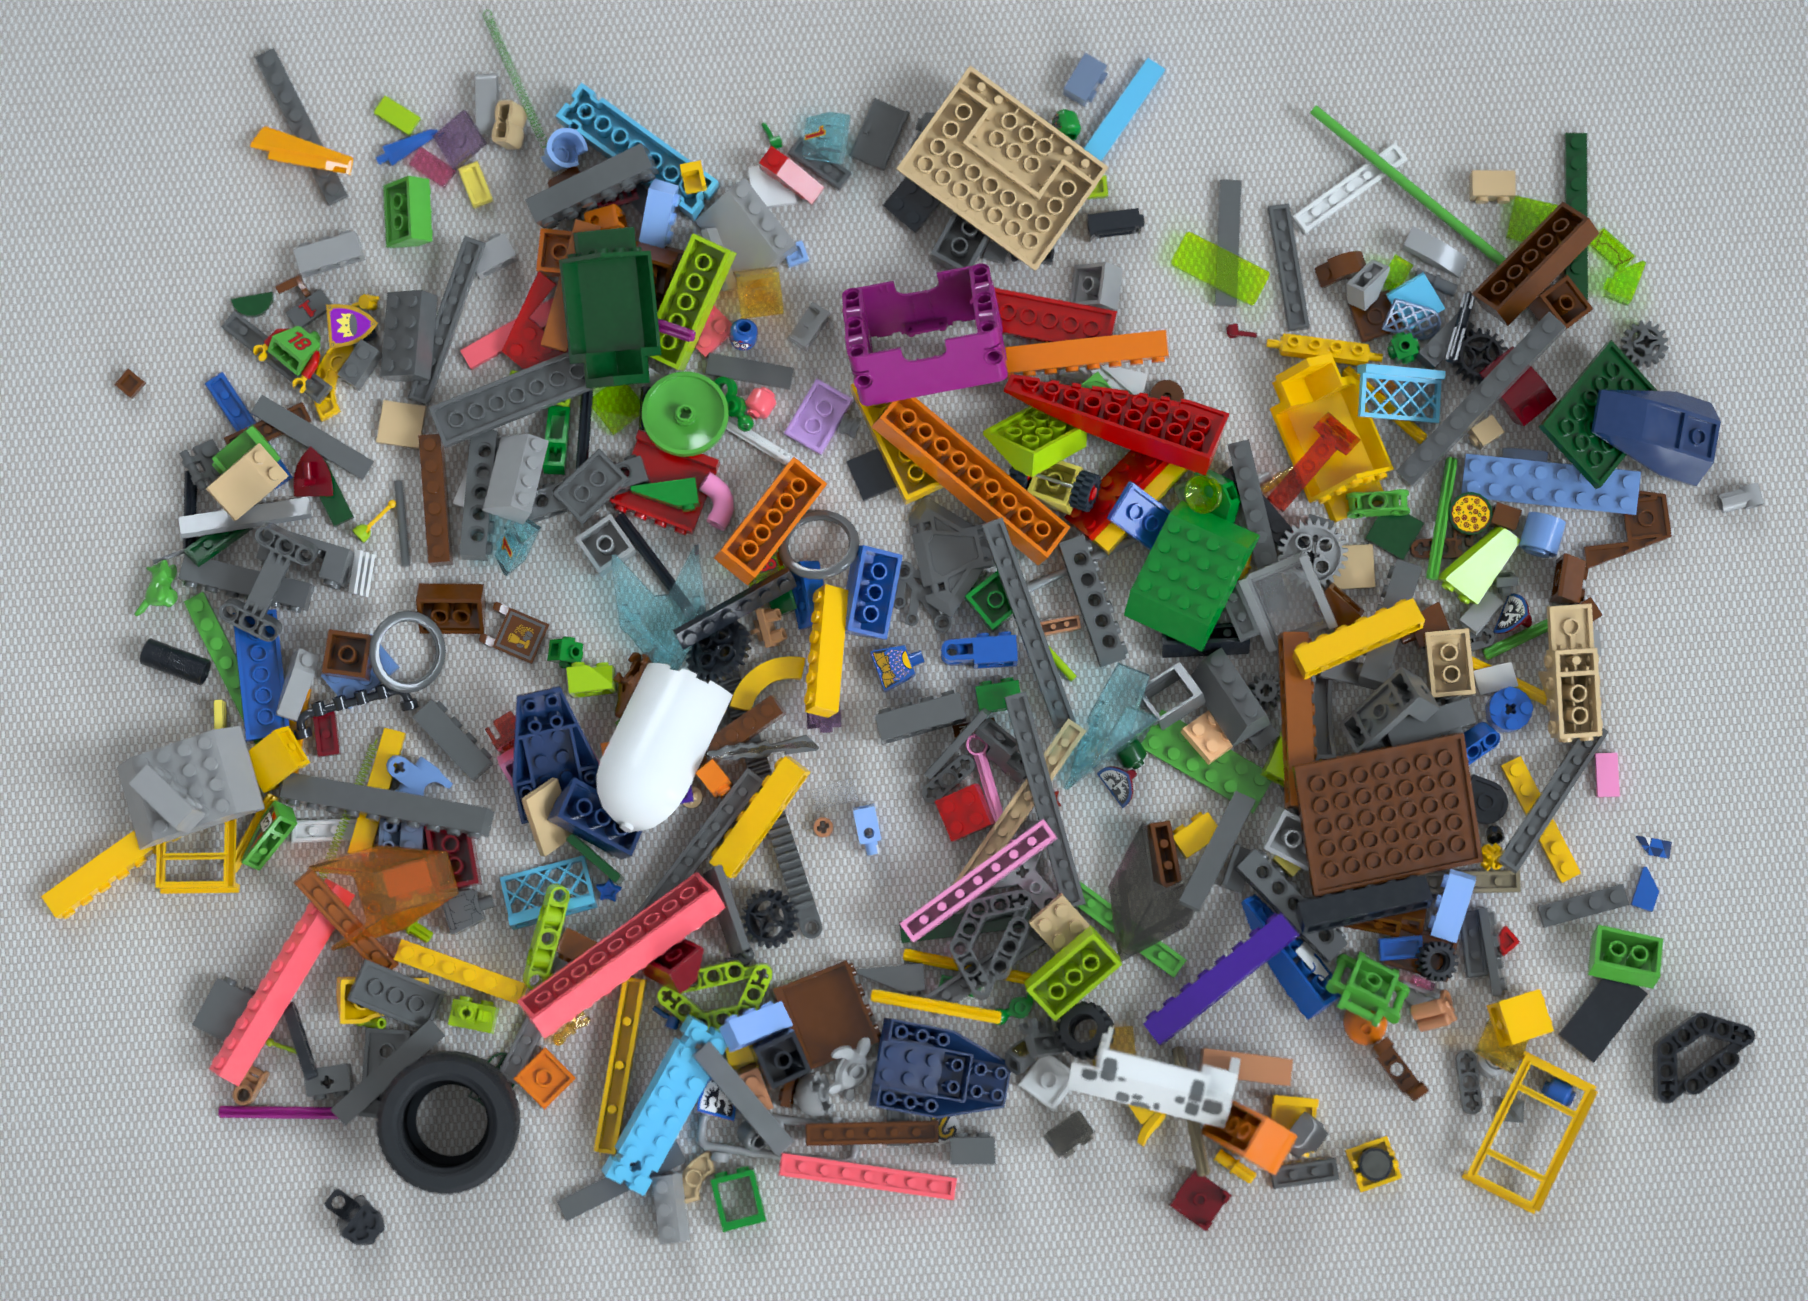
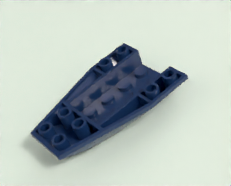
[1591,390,1721,486]
[512,686,599,824]

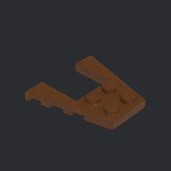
[1583,491,1672,569]

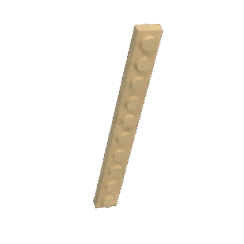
[953,718,1086,911]

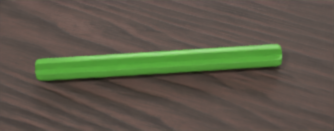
[1426,457,1458,581]

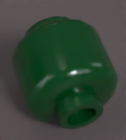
[1114,736,1147,770]

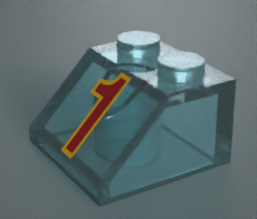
[801,112,850,164]
[495,519,541,576]

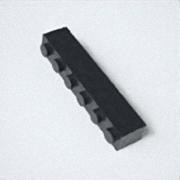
[1295,875,1433,935]

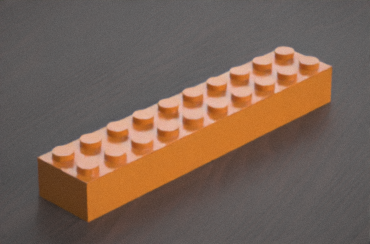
[871,397,1071,566]

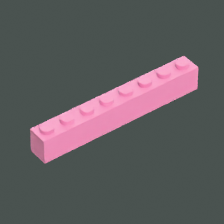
[900,819,1058,942]

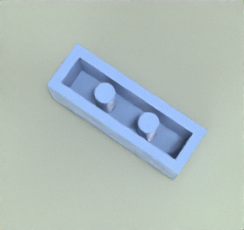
[639,179,681,248]
[1428,869,1476,943]
[719,1001,793,1053]

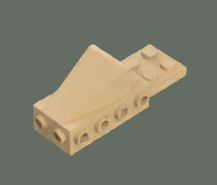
[1538,604,1603,742]

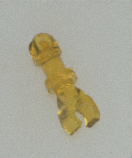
[553,1011,591,1046]

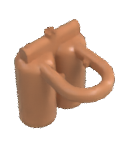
[1411,989,1457,1032]

